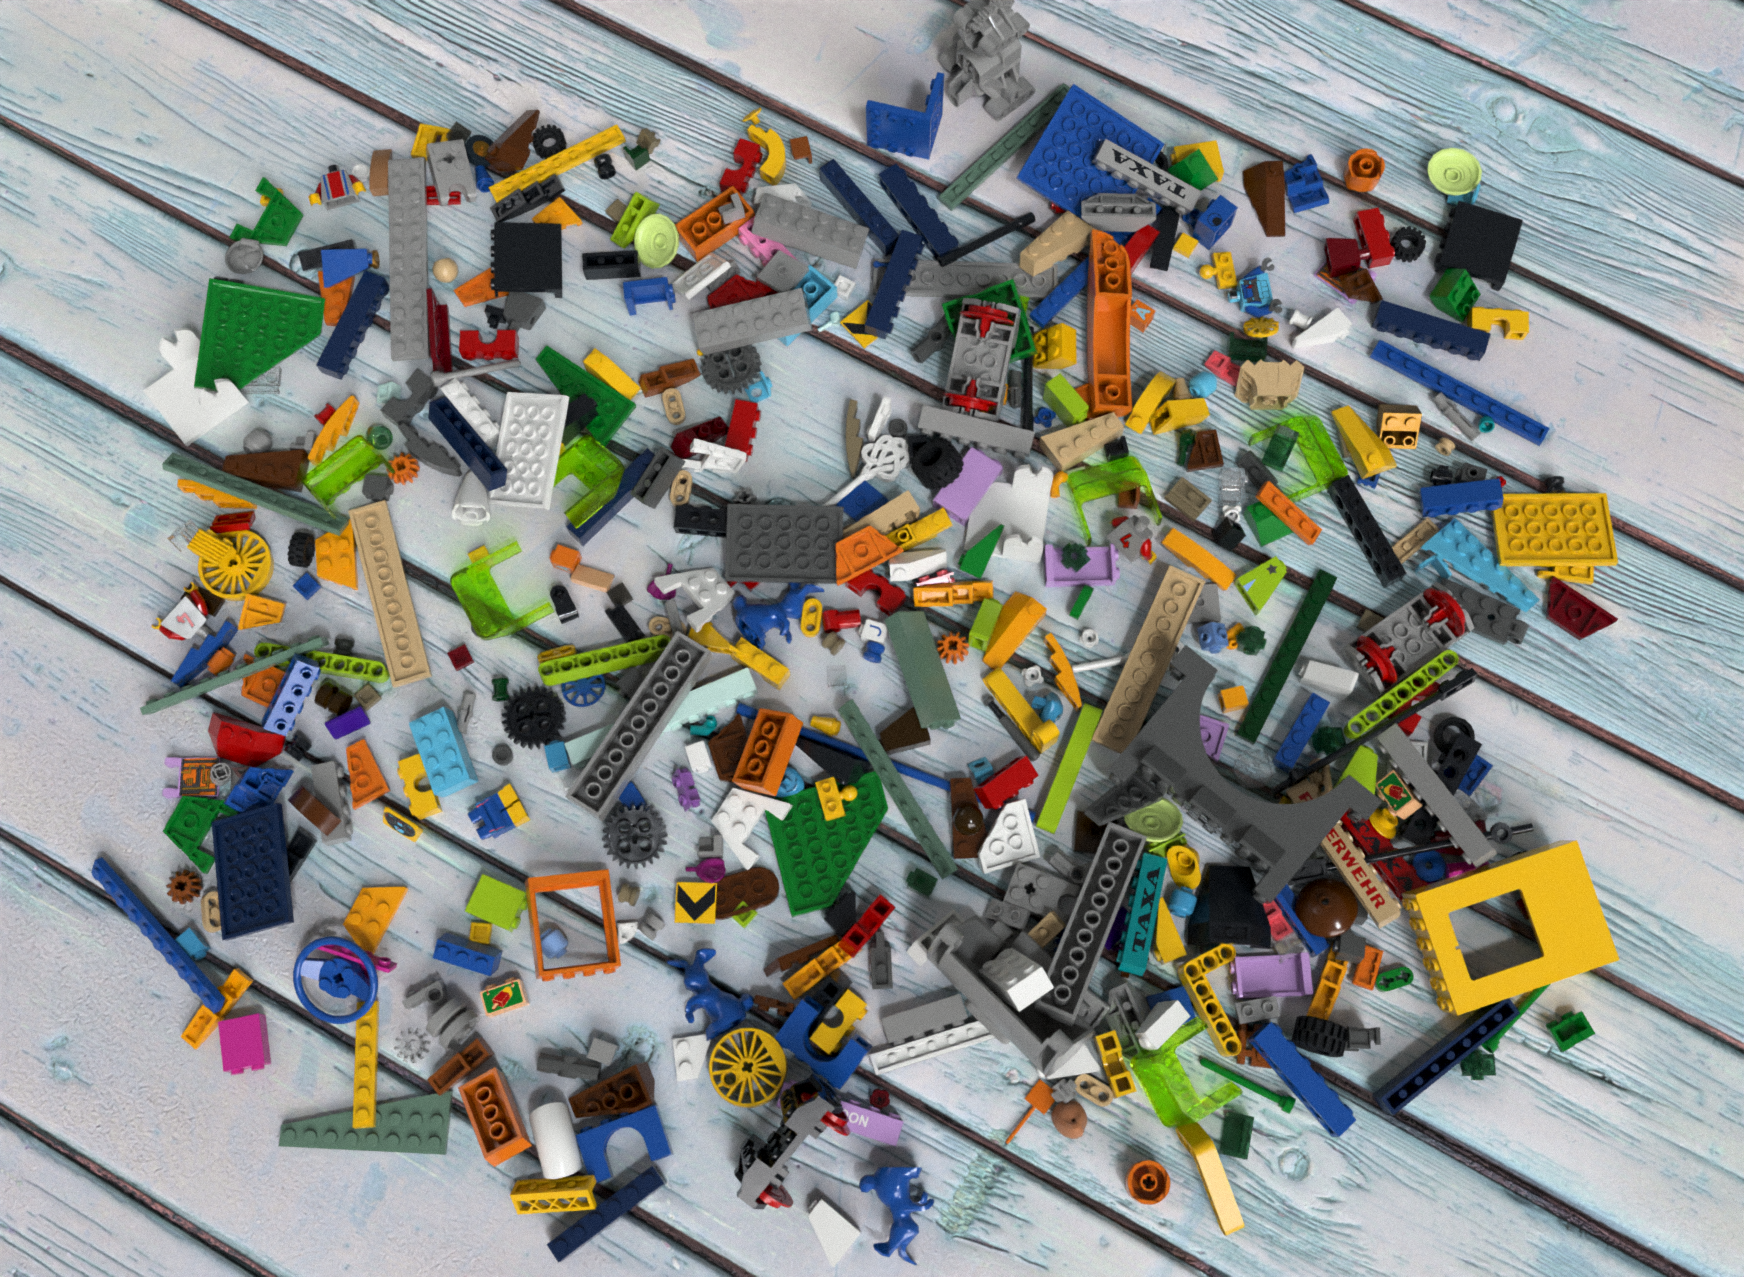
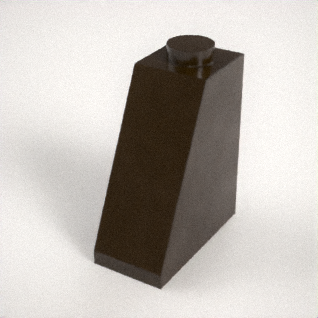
[878,706,931,755]

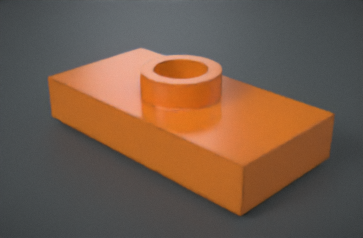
[1351,945,1384,991]

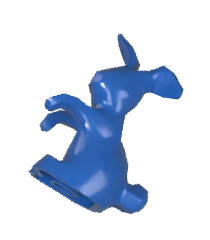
[733,583,824,651]
[667,948,754,1041]
[859,1167,934,1265]

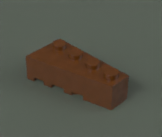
[222,449,310,493]

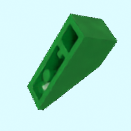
[958,524,1005,579]

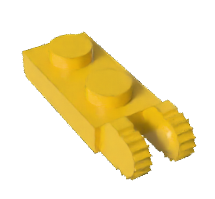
[1537,566,1594,585]

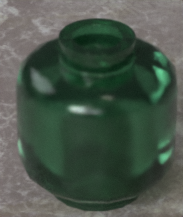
[366,424,393,450]

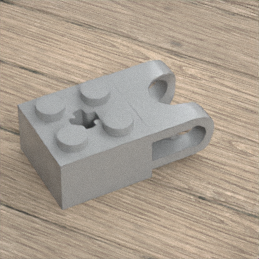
[426,139,477,206]
[1003,863,1081,926]

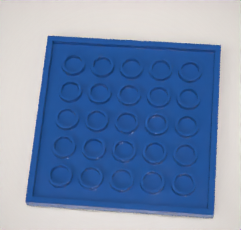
[1016,84,1164,234]

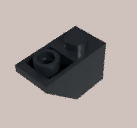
[824,890,856,939]

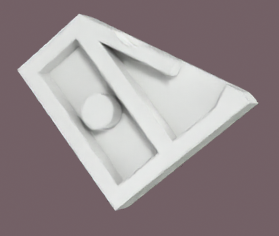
[866,396,891,443]
[672,1034,712,1081]

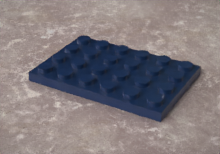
[211,803,294,941]

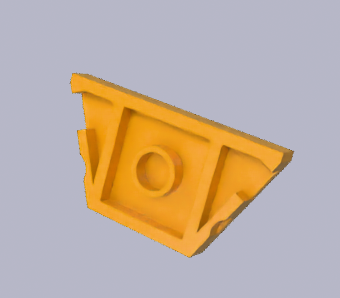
[315,519,359,590]
[343,887,408,955]

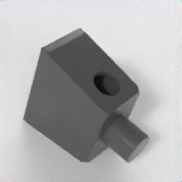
[503,292,546,333]

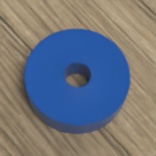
[1411,851,1446,883]

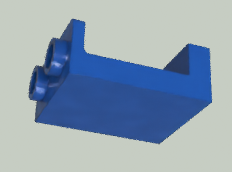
[623,277,676,316]

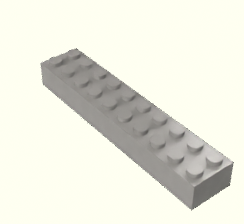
[565,631,712,822]
[1033,822,1147,1027]

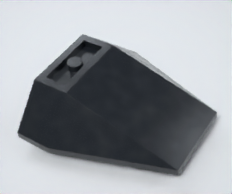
[1188,865,1271,949]

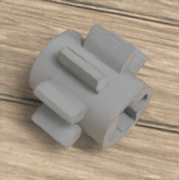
[733,487,757,505]
[1051,1077,1077,1104]

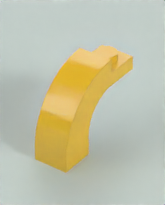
[747,124,786,186]
[1125,371,1177,434]

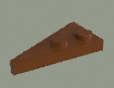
[764,934,840,977]

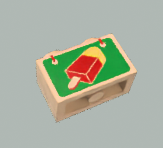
[1376,770,1423,820]
[480,977,529,1018]

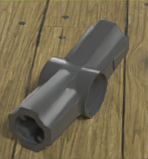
[911,314,952,363]

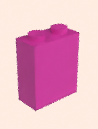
[218,1013,271,1075]

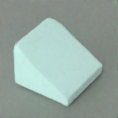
[377,381,401,403]

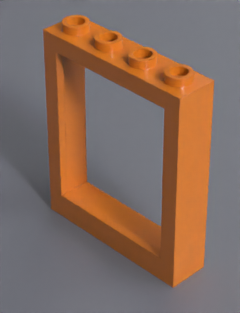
[525,869,621,982]

